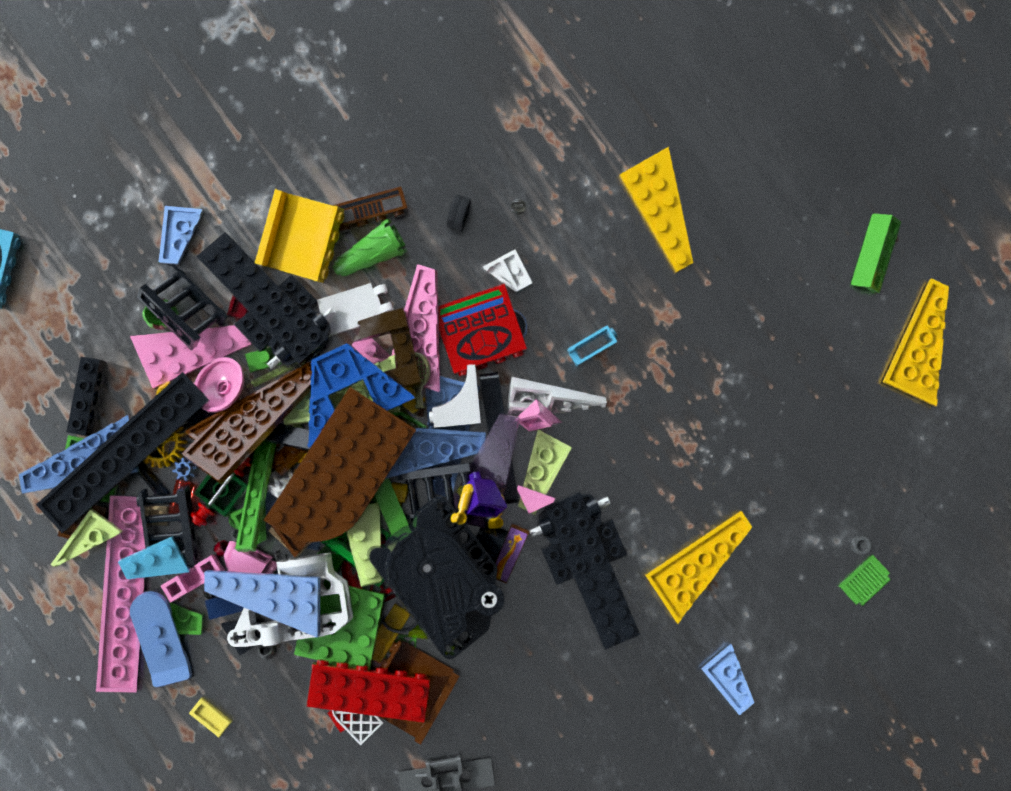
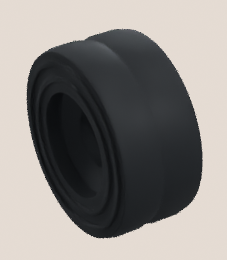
[446,194,471,231]

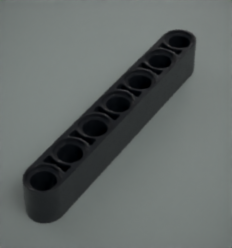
[479,372,519,504]

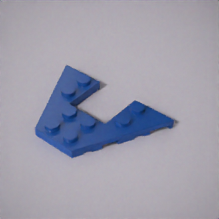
[307,343,415,448]

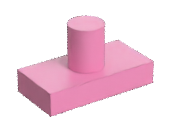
[352,338,391,364]

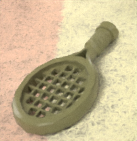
[412,352,431,409]

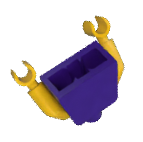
[451,472,507,529]

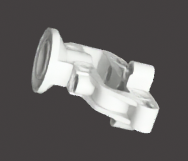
[227,553,353,647]

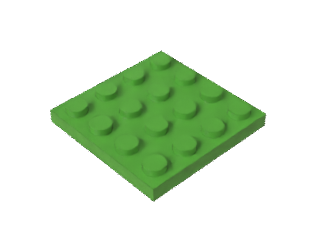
[294,580,386,670]

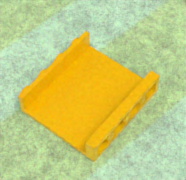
[255,189,345,283]

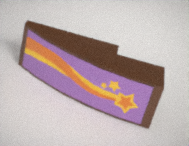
[495,523,530,584]

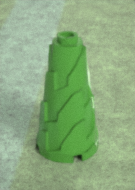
[332,219,407,276]

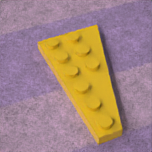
[619,147,693,273]
[883,278,949,407]
[645,511,752,624]

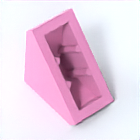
[517,485,555,514]

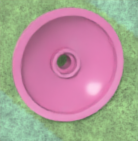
[195,357,244,412]

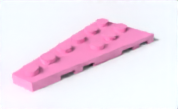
[391,264,440,392]
[130,326,252,389]

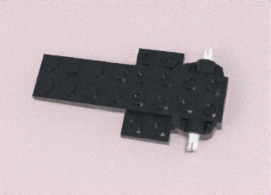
[196,232,335,369]
[529,491,640,650]

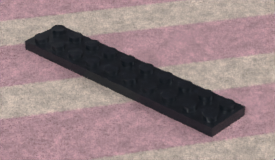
[36,372,210,533]

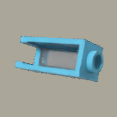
[567,325,618,367]

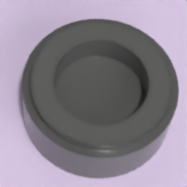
[851,536,872,555]

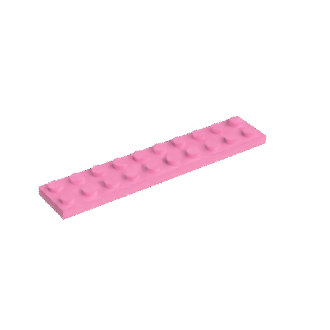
[96,495,145,692]

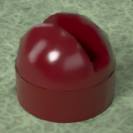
[213,540,229,557]

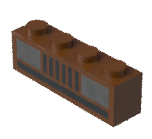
[332,186,409,233]

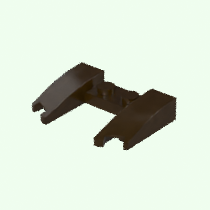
[353,307,422,388]

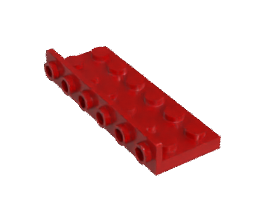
[306,660,430,723]

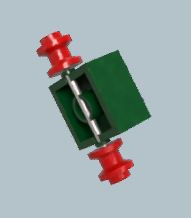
[190,457,252,527]

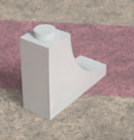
[429,364,481,428]

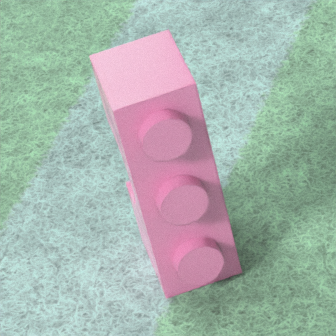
[161,554,226,603]

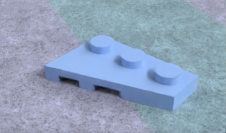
[159,206,204,265]
[701,644,754,715]

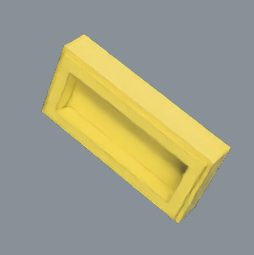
[189,697,232,737]

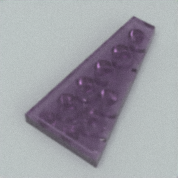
[448,413,520,528]

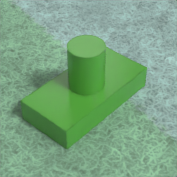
[245,347,282,373]

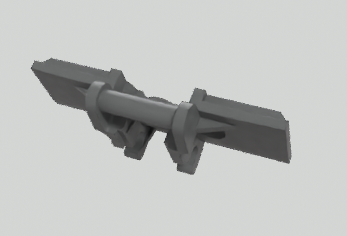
[398,755,495,791]

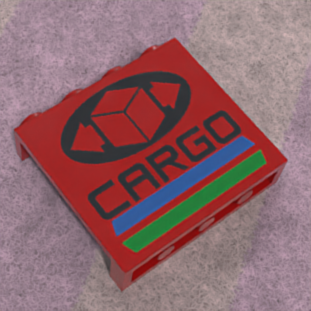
[438,284,527,377]

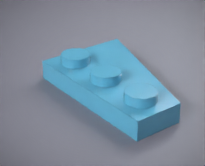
[118,536,190,579]

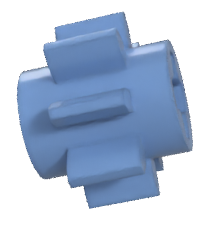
[172,457,198,481]

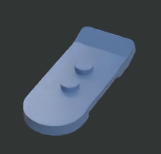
[130,591,192,687]

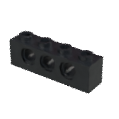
[66,356,106,436]

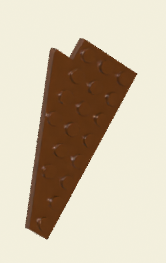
[182,361,312,484]

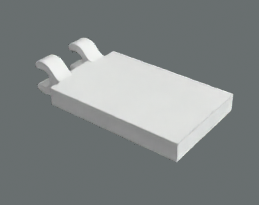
[317,283,394,337]

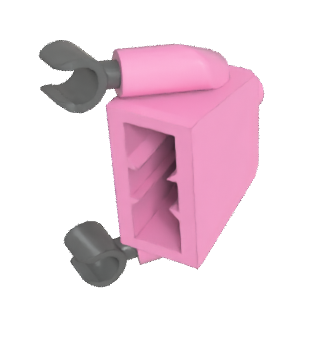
[224,529,286,574]

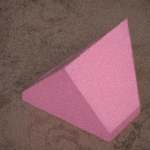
[516,399,562,431]

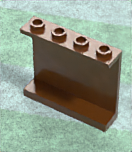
[379,638,461,745]

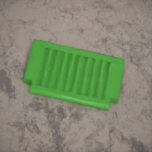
[839,555,891,606]

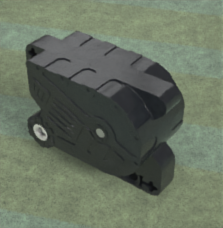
[367,497,504,659]

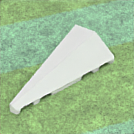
[505,377,607,420]

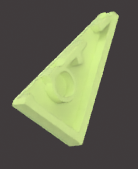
[51,509,122,567]

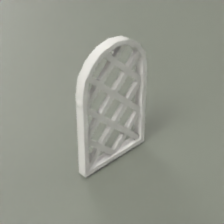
[332,710,384,745]

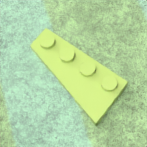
[518,429,572,515]
[346,503,382,587]

